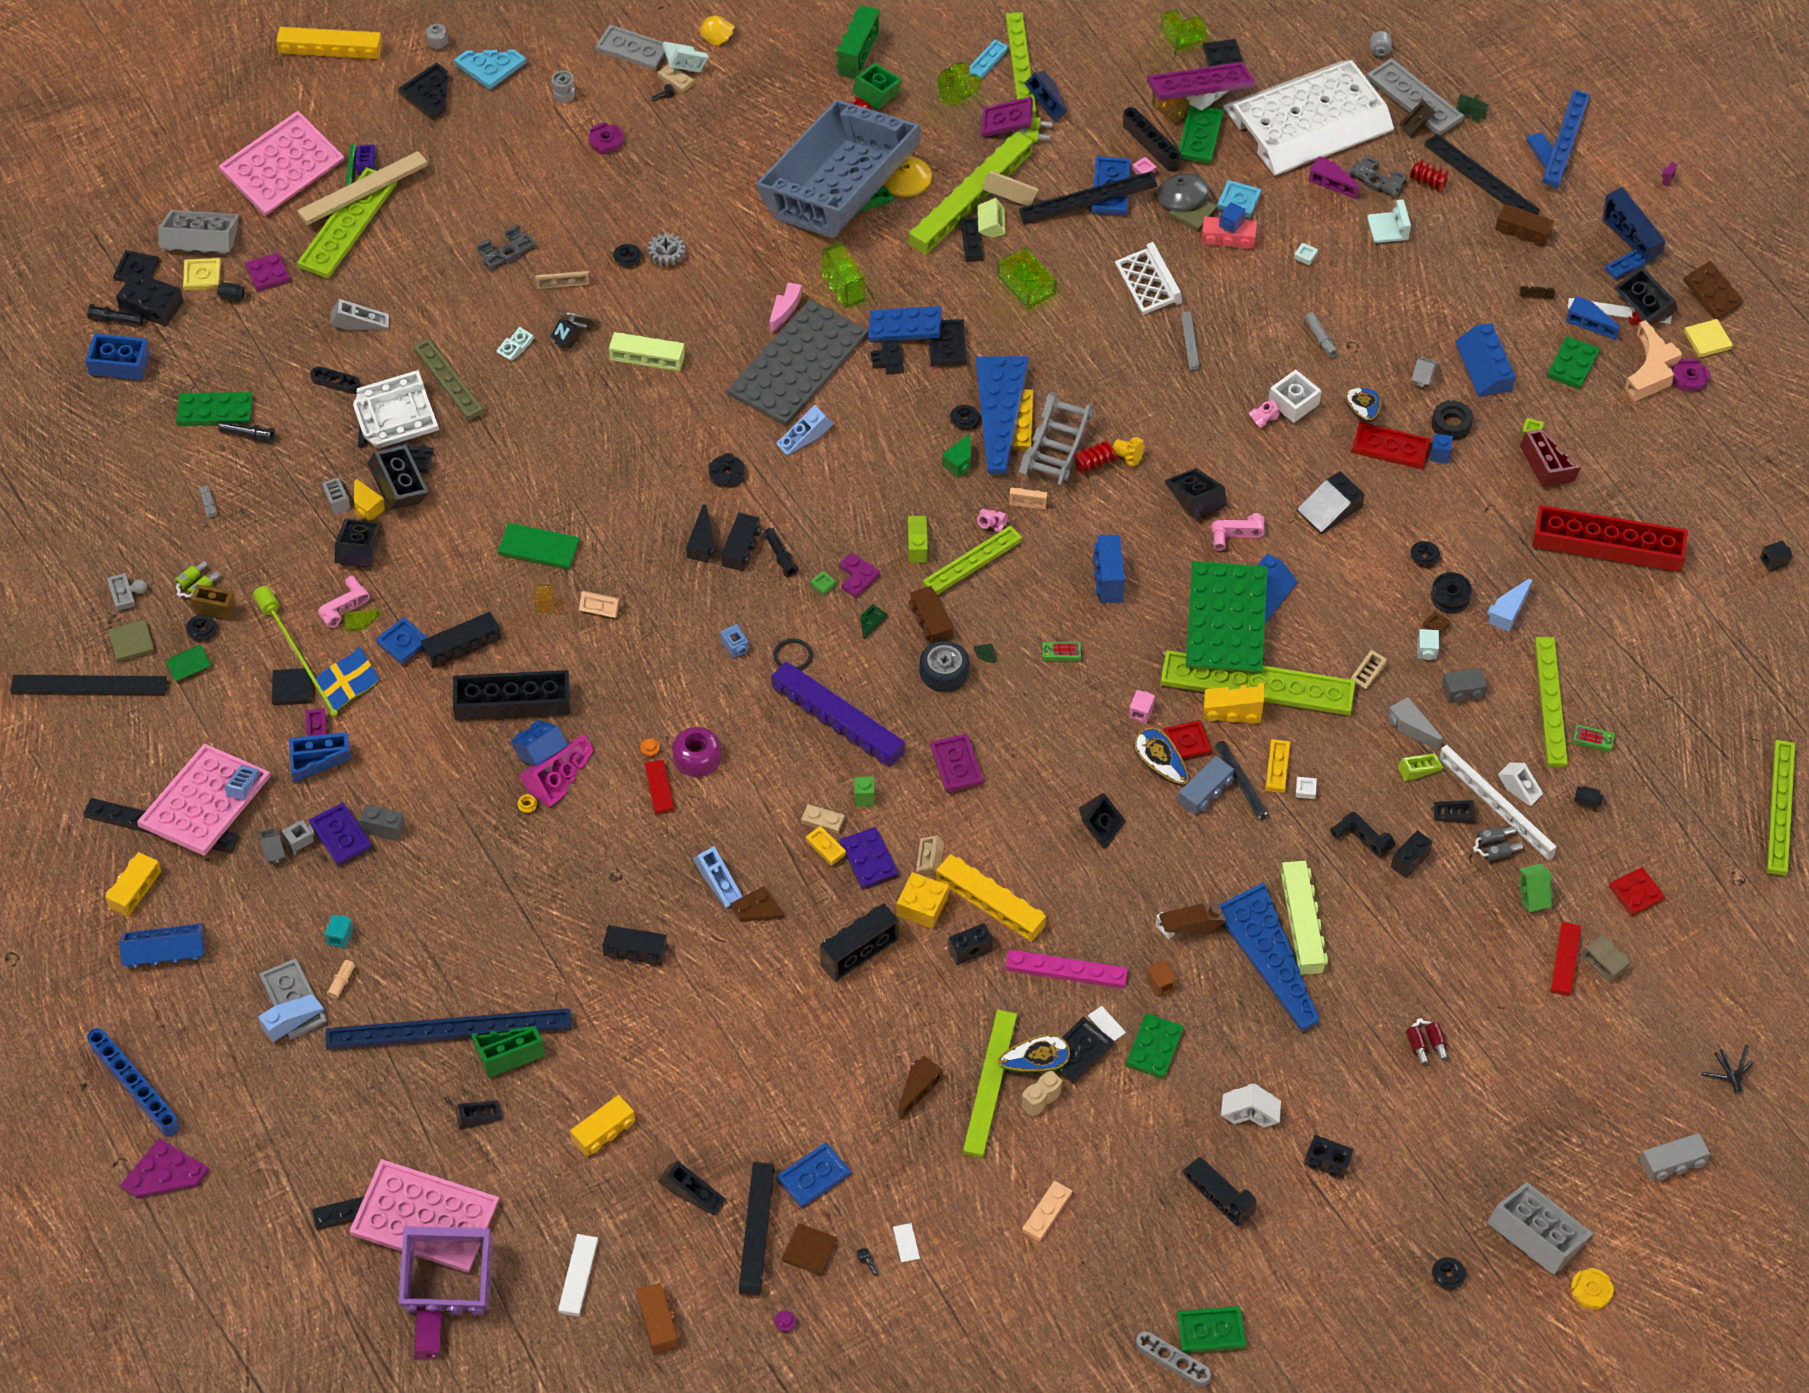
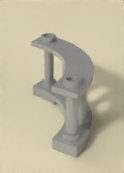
[1019,392,1094,485]

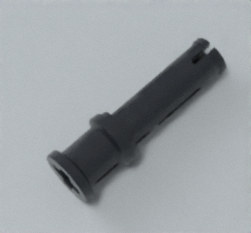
[87,304,144,326]
[218,420,275,444]
[764,528,799,577]

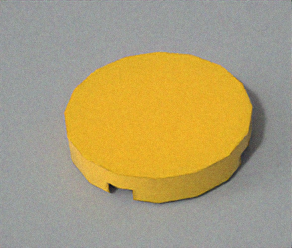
[1570,1268,1614,1310]

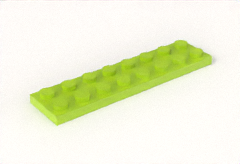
[297,167,397,279]

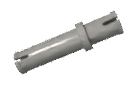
[1304,312,1338,358]

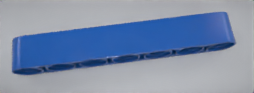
[87,1028,179,1137]

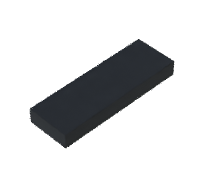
[960,217,983,262]

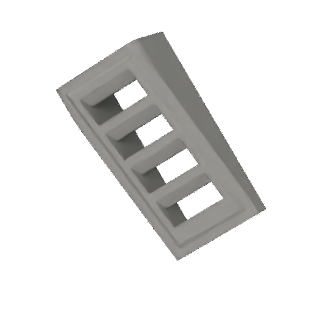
[322,478,351,514]

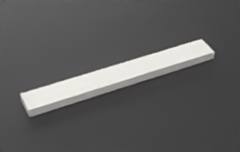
[1439,745,1557,860]

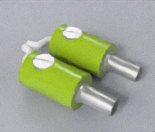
[1013,117,1052,143]
[174,561,221,598]

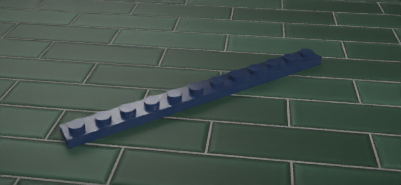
[325,1008,572,1050]

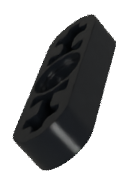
[310,366,361,394]

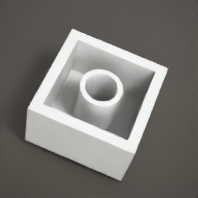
[1268,370,1321,423]

